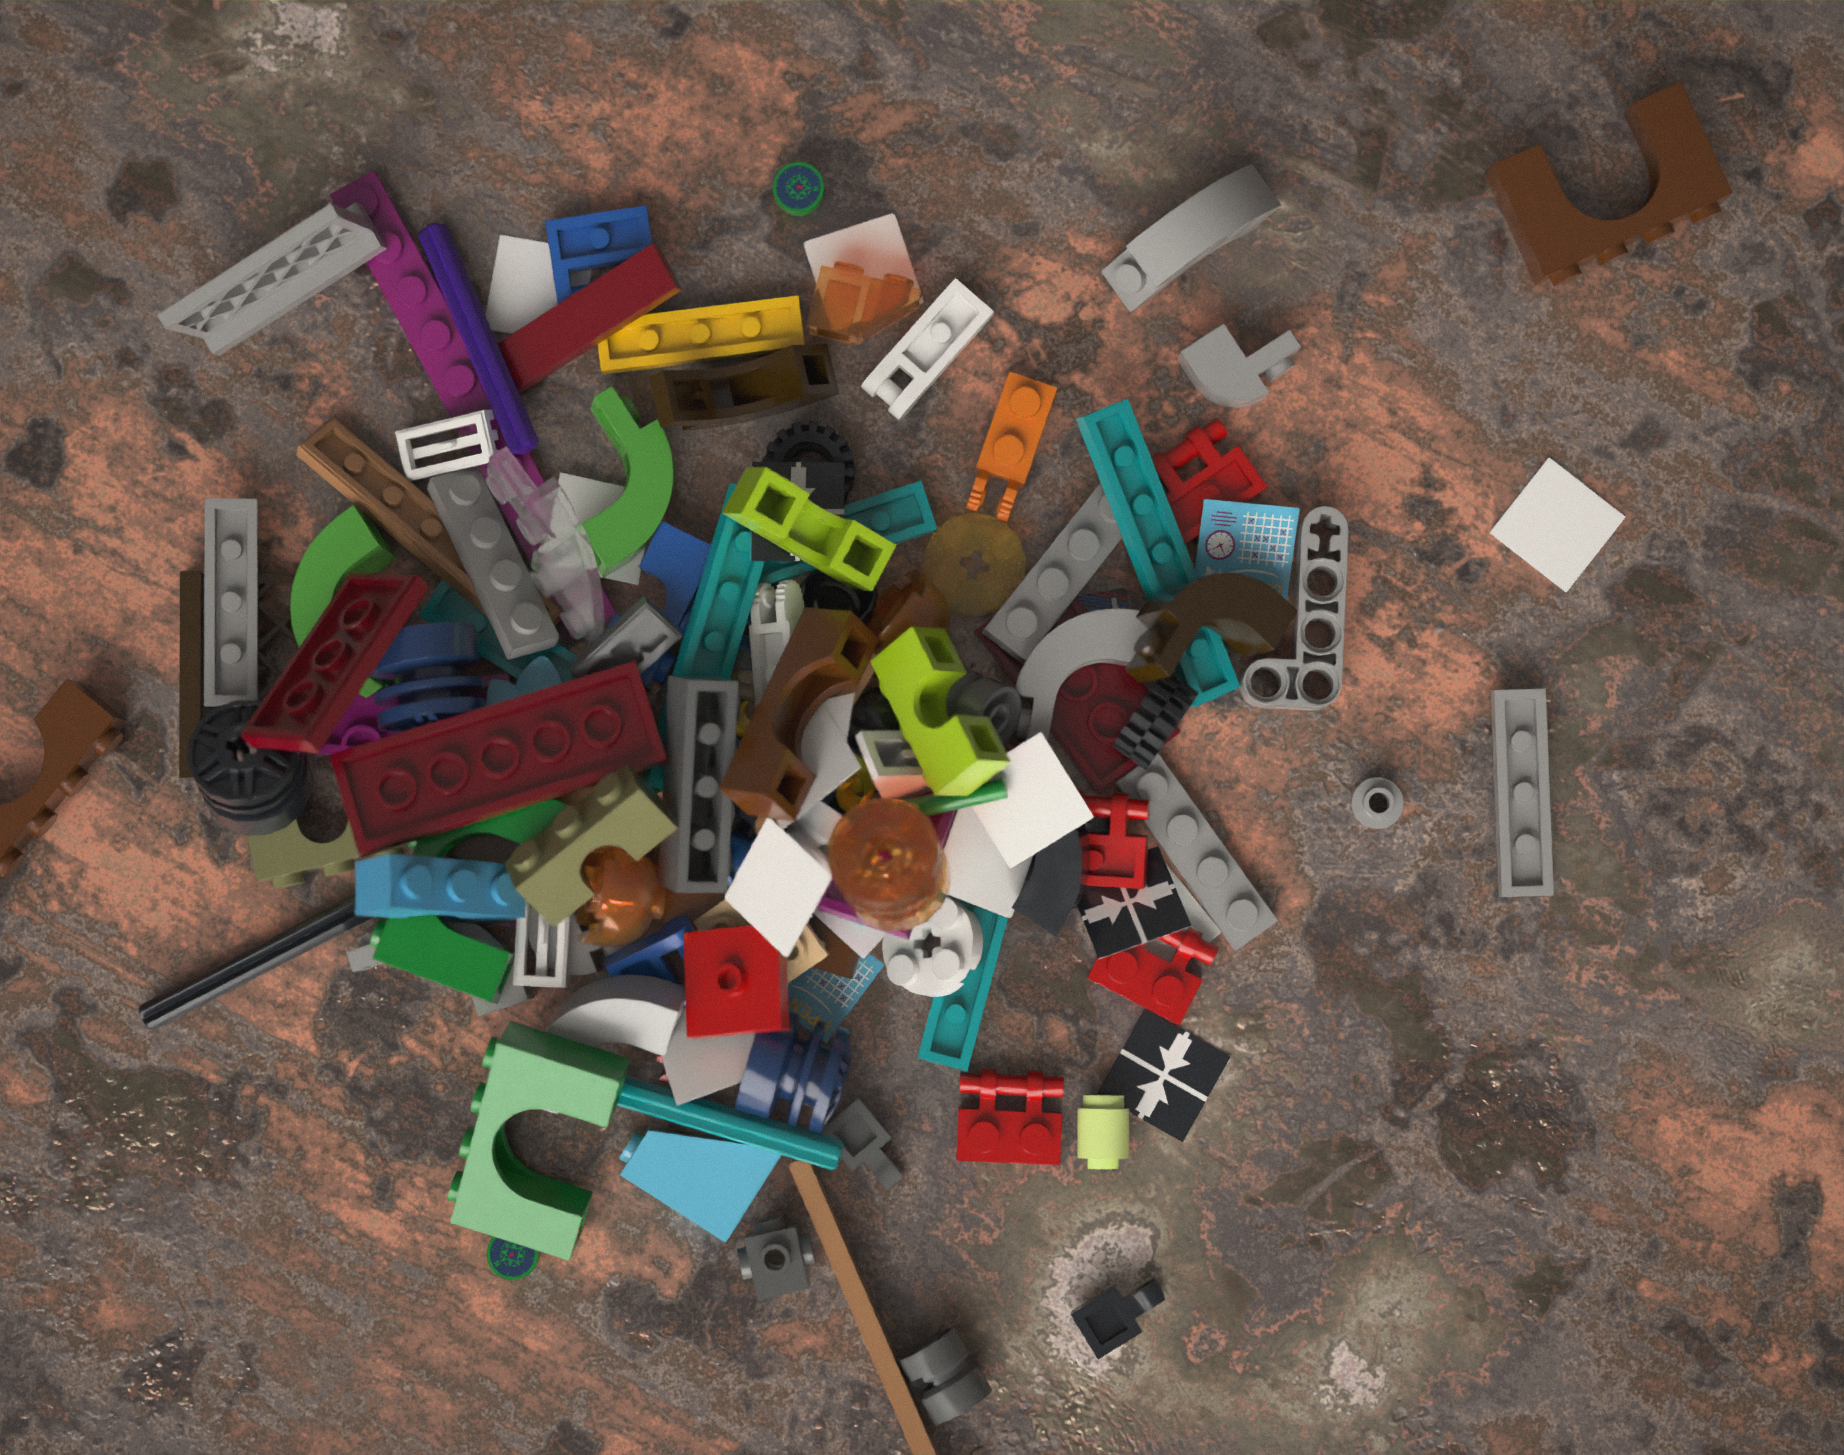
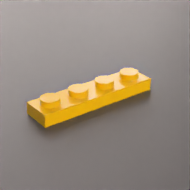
[598,295,805,375]

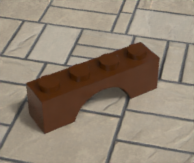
[719,607,879,821]
[0,679,127,879]

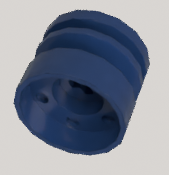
[371,622,487,733]
[735,1011,852,1134]

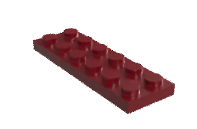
[329,661,667,858]

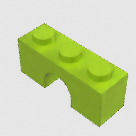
[722,467,896,591]
[870,626,1011,796]

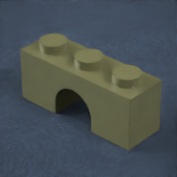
[504,764,677,927]
[246,811,408,889]

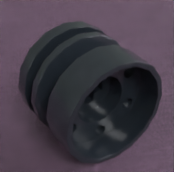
[187,700,313,835]

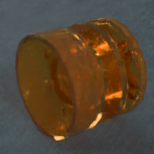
[827,798,951,931]

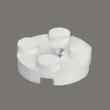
[882,891,983,997]

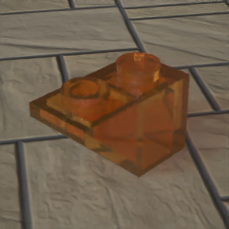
[806,262,922,346]

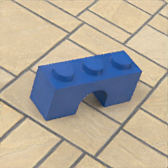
[607,521,711,691]

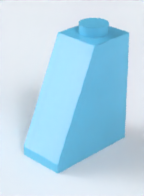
[619,1127,781,1243]

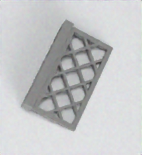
[157,202,388,356]

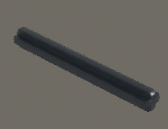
[138,894,373,1030]

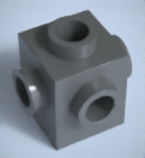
[737,1216,816,1301]

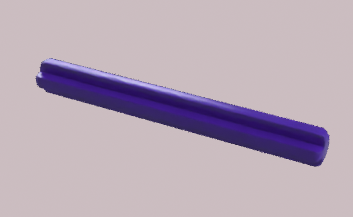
[419,223,539,455]

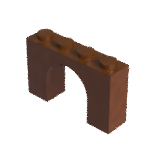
[1485,82,1733,287]

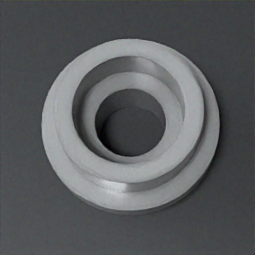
[1351,777,1404,829]

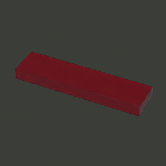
[497,243,682,394]

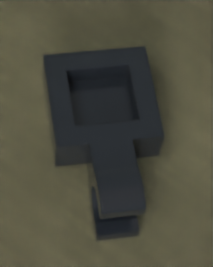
[1070,1278,1165,1359]

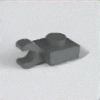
[821,1098,904,1190]

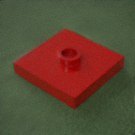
[683,925,790,1039]

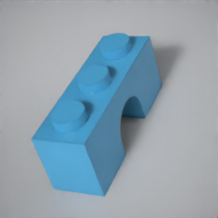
[356,854,526,925]

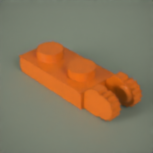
[966,371,1057,522]

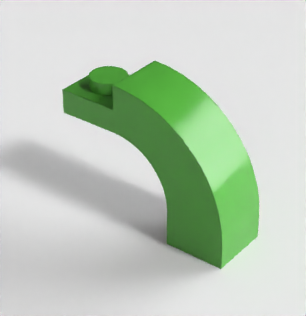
[576,386,673,578]
[290,505,398,698]

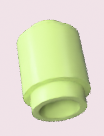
[1077,1095,1129,1169]

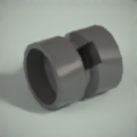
[946,666,1022,745]
[897,1325,992,1425]

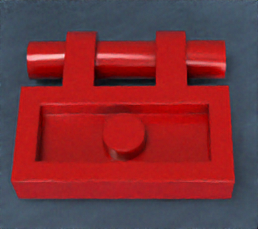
[1151,418,1268,545]
[1077,790,1150,889]
[1086,927,1219,1026]
[956,1068,1064,1166]

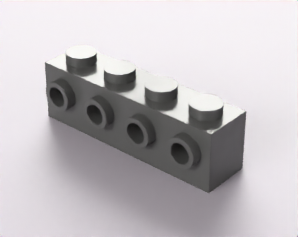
[658,675,740,893]

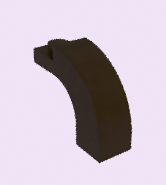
[649,344,839,431]
[1125,573,1297,683]

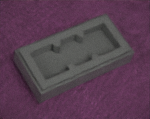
[569,596,682,678]

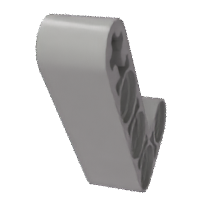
[1239,506,1349,711]

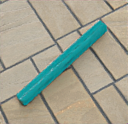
[618,1076,843,1170]

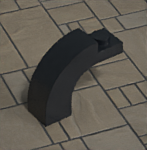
[1011,823,1090,936]

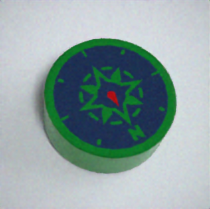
[773,162,824,216]
[486,1237,541,1280]

